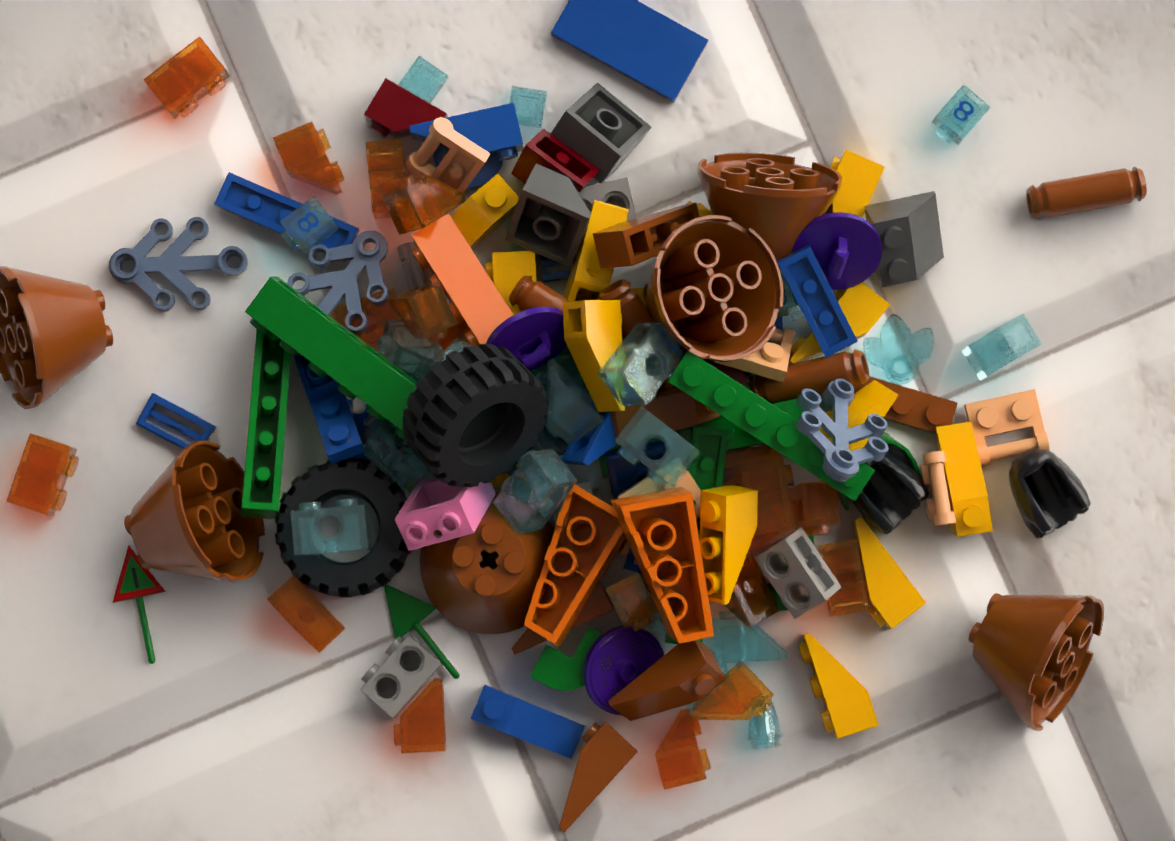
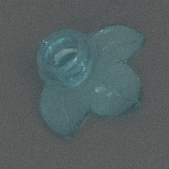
[863,314,934,385]

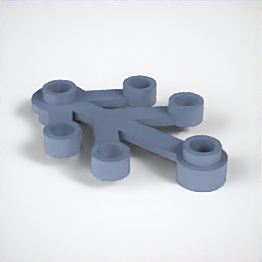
[109,217,248,311]
[287,231,389,335]
[796,379,889,482]

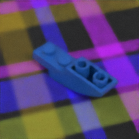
[294,353,366,465]

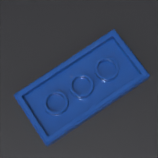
[551,0,708,103]

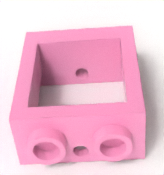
[395,476,496,551]

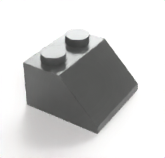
[550,83,652,183]
[505,164,591,267]
[864,191,944,287]

